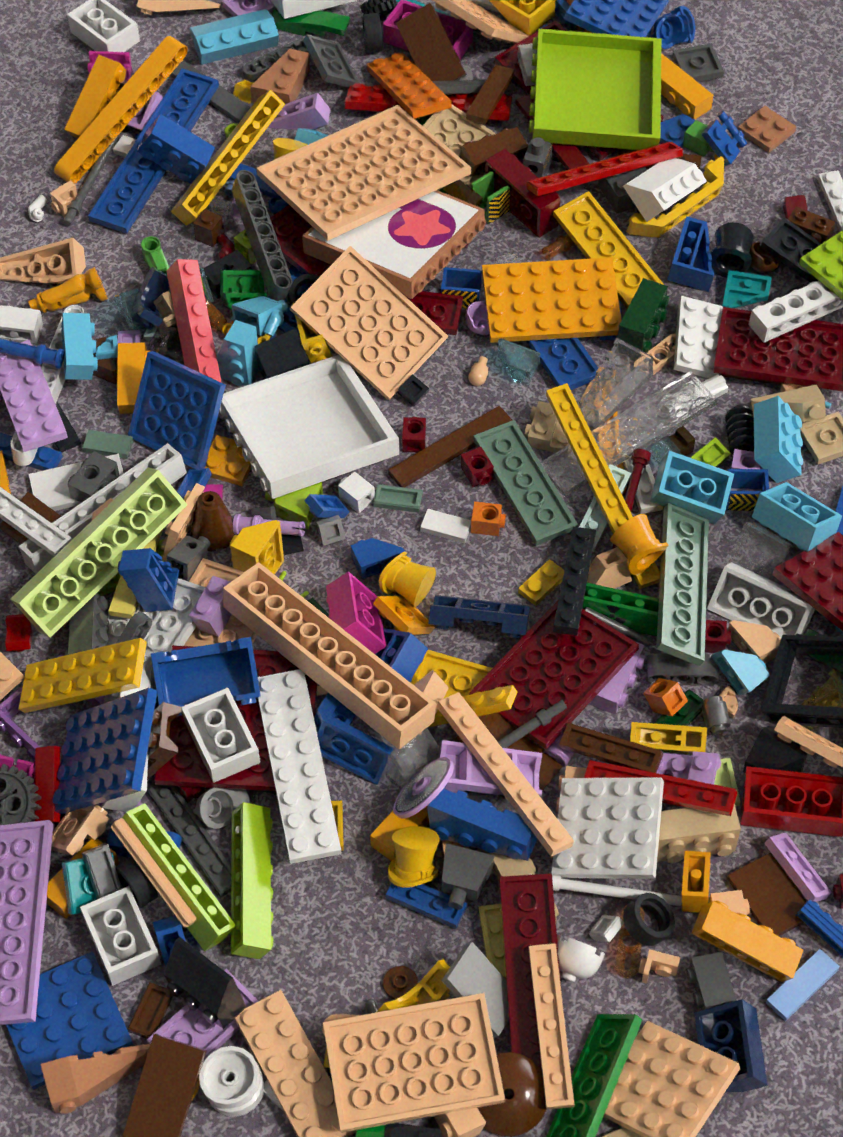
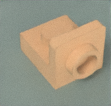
[638,949,680,984]

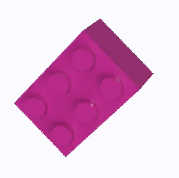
[326,571,386,654]

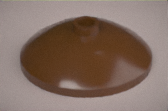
[478,1052,547,1137]

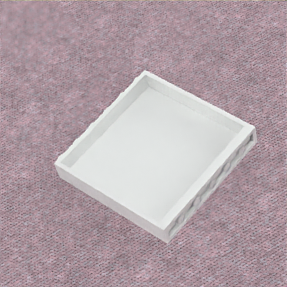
[218,355,399,499]

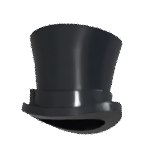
[711,222,754,278]

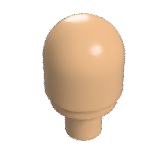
[468,356,488,386]

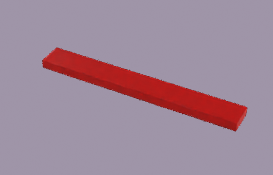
[527,142,683,196]

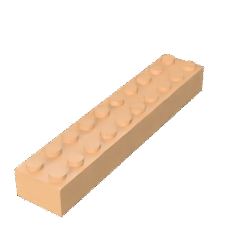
[223,562,436,750]

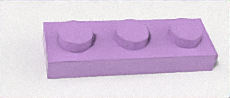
[764,833,832,902]

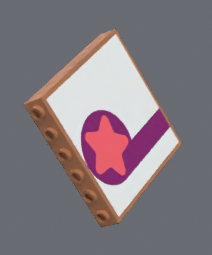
[302,190,486,299]

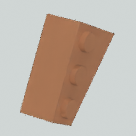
[250,49,310,104]

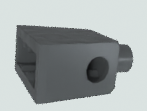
[167,536,210,582]
[442,844,494,909]

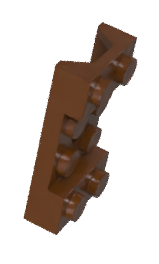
[147,702,182,780]

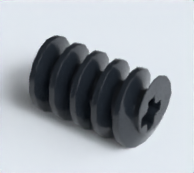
[725,406,754,455]

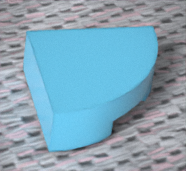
[96,335,118,360]

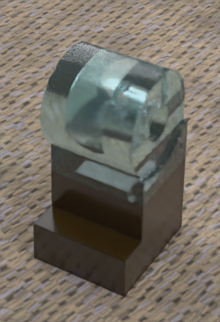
[649,425,695,465]

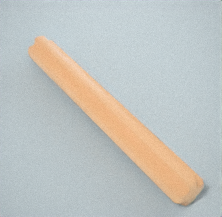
[111,818,197,928]

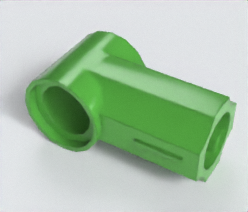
[141,236,170,274]

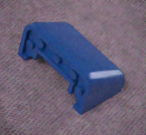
[151,637,261,716]

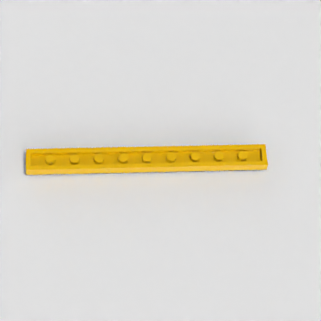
[546,383,660,589]

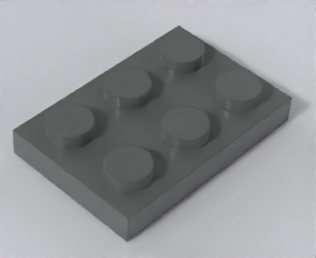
[303,34,359,88]

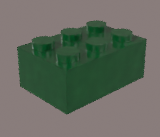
[616,278,670,360]

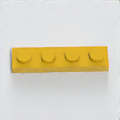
[428,685,517,727]

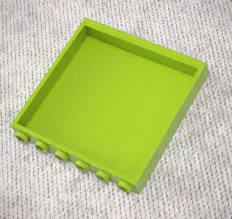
[529,29,662,150]

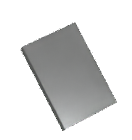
[442,942,509,1038]

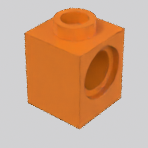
[471,501,506,536]
[643,678,688,716]

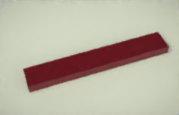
[516,94,590,170]

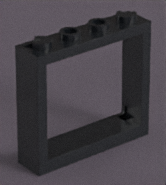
[761,633,843,728]

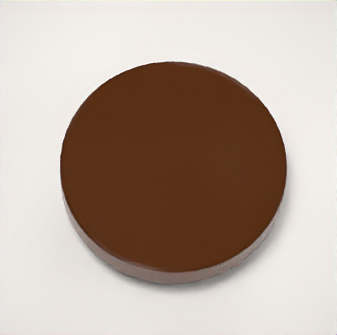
[383,966,418,1000]

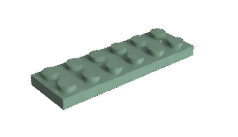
[473,420,578,546]

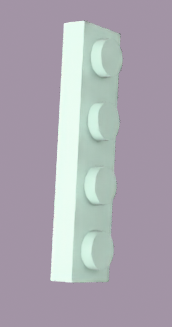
[579,464,631,552]

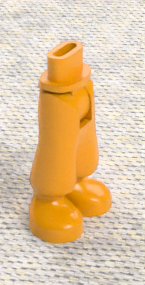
[28,267,108,313]

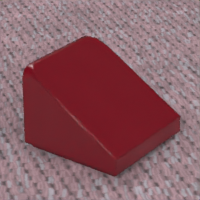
[783,195,808,220]

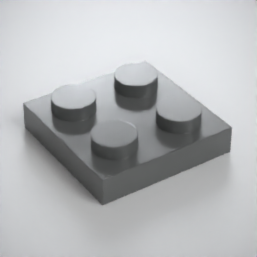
[672,43,724,82]

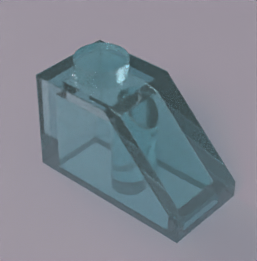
[497,338,540,385]

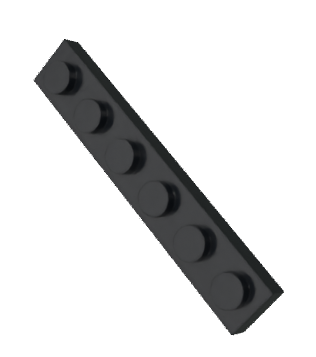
[553,526,596,636]

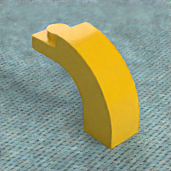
[377,959,450,1012]

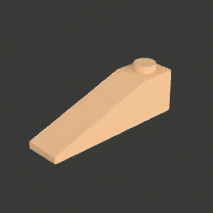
[137,0,221,15]
[0,238,86,284]

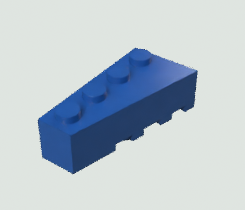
[427,785,537,861]

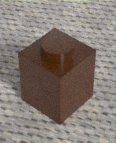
[193,209,224,247]

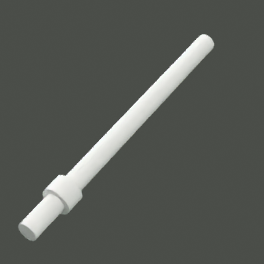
[529,874,682,906]

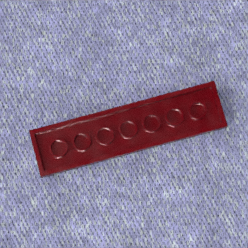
[499,874,562,1070]

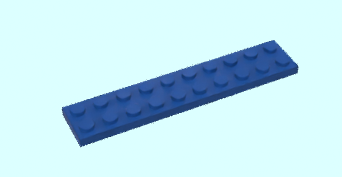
[88,68,219,234]

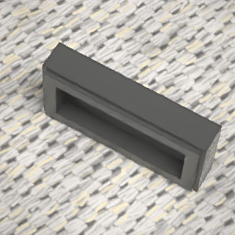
[82,843,123,899]

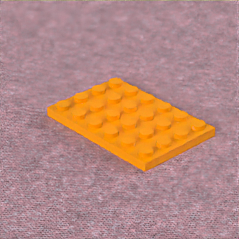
[482,257,622,343]

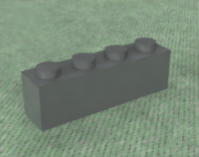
[68,593,109,655]

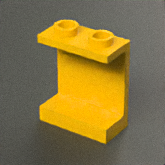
[292,303,333,364]

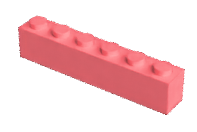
[167,259,222,383]

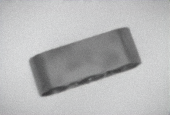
[647,653,719,686]

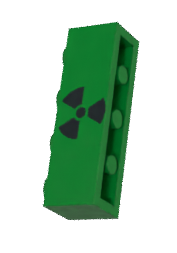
[582,583,659,636]

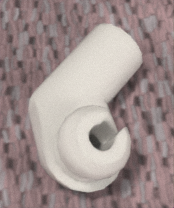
[28,195,48,222]

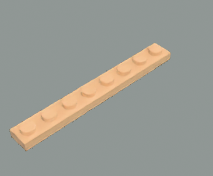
[437,693,574,856]

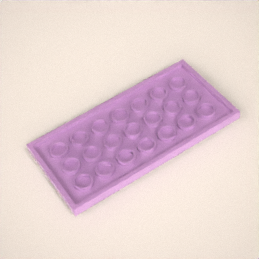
[0,820,53,1025]

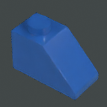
[350,538,405,579]
[152,915,186,967]

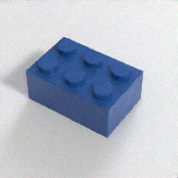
[136,114,215,183]

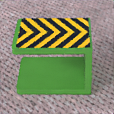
[471,171,510,224]

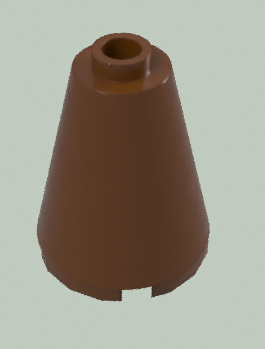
[190,491,236,551]

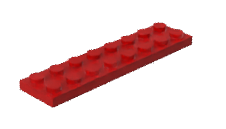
[345,83,512,121]

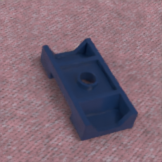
[429,595,530,637]

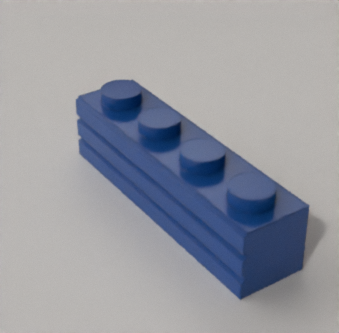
[795,899,843,957]

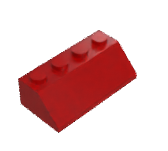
[740,766,843,837]

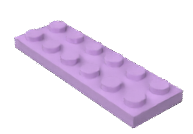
[0,340,68,452]

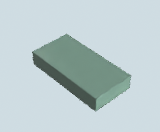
[82,430,133,459]
[374,484,423,513]

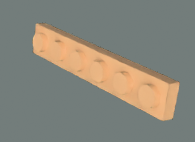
[529,943,574,1109]

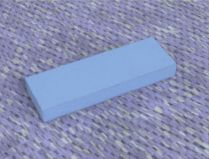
[766,949,840,1022]

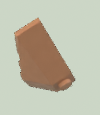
[41,1044,150,1114]

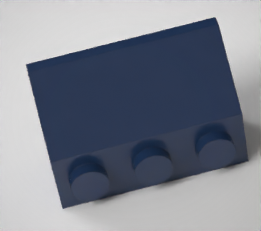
[694,999,768,1092]

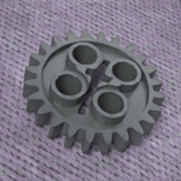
[0,764,42,825]

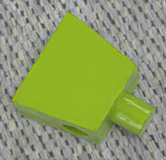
[265,482,323,529]

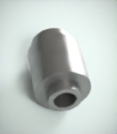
[701,696,731,735]

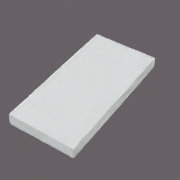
[29,454,124,511]

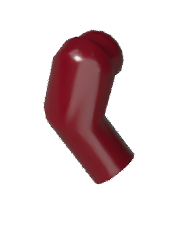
[217,234,235,259]

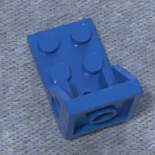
[314,693,394,785]

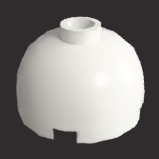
[557,935,605,982]

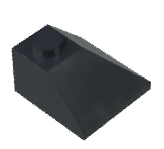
[743,727,808,773]

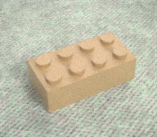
[657,804,741,863]

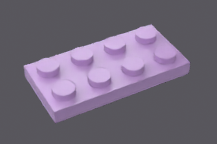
[146,969,258,1062]

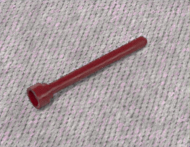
[612,448,651,549]

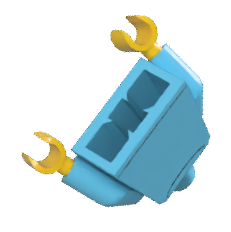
[222,296,288,344]

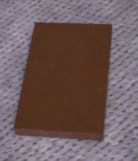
[727,852,806,936]

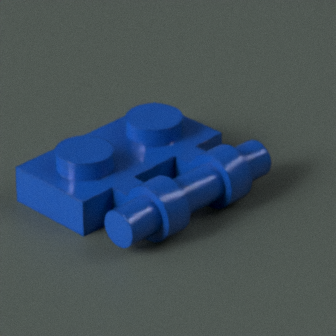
[701,111,747,166]

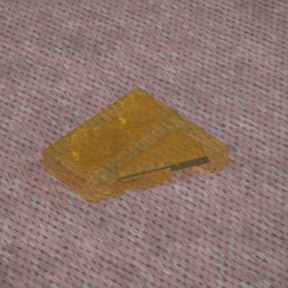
[801,669,843,730]

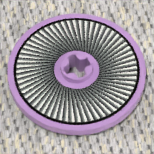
[393,757,454,819]

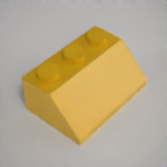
[230,520,284,575]

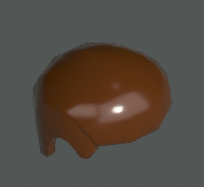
[749,241,780,273]

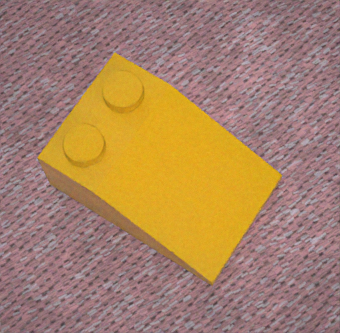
[489,0,555,36]

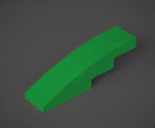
[271,10,350,36]

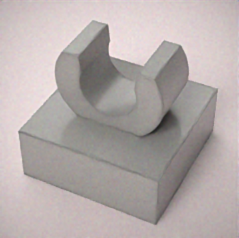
[316,515,345,546]

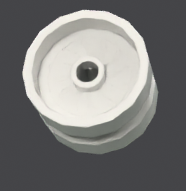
[199,1046,264,1117]

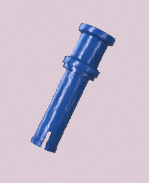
[0,338,65,369]

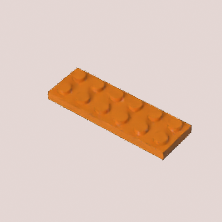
[366,53,452,119]

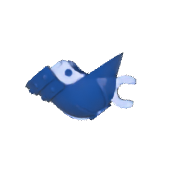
[647,6,696,49]

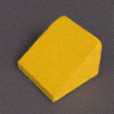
[233,80,253,104]

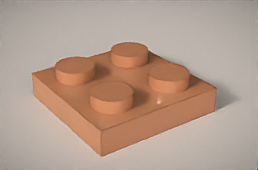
[738,106,797,153]

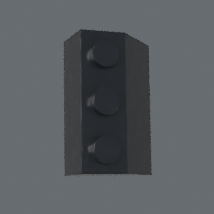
[164,937,246,1029]

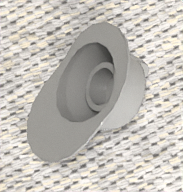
[193,788,250,829]

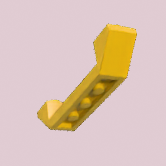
[626,156,724,238]

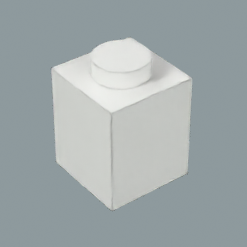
[338,471,375,513]

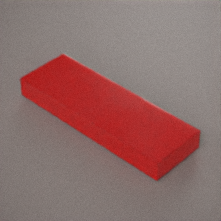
[35,746,60,823]

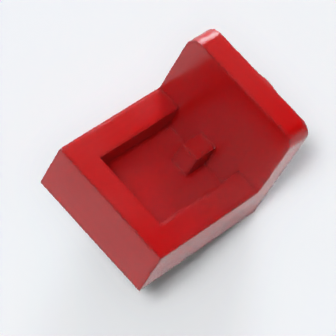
[5,614,33,652]

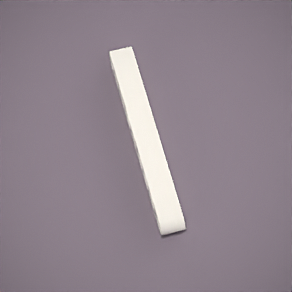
[10,305,84,466]

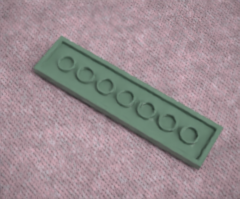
[656,503,709,666]

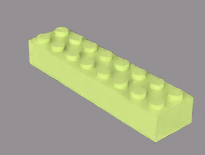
[10,467,188,638]

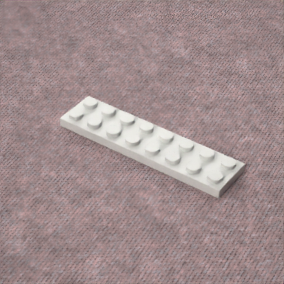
[258,669,341,864]

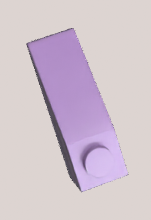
[268,93,330,129]

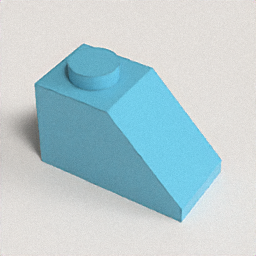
[711,650,770,695]

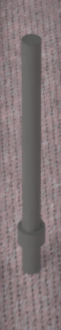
[63,136,119,226]
[497,700,567,748]

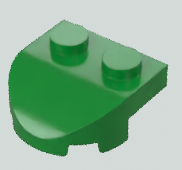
[220,270,267,311]

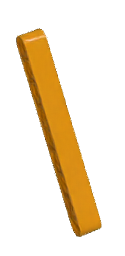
[54,36,188,184]

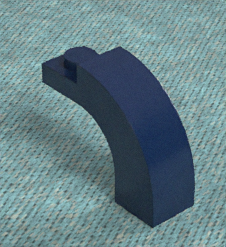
[131,266,170,330]

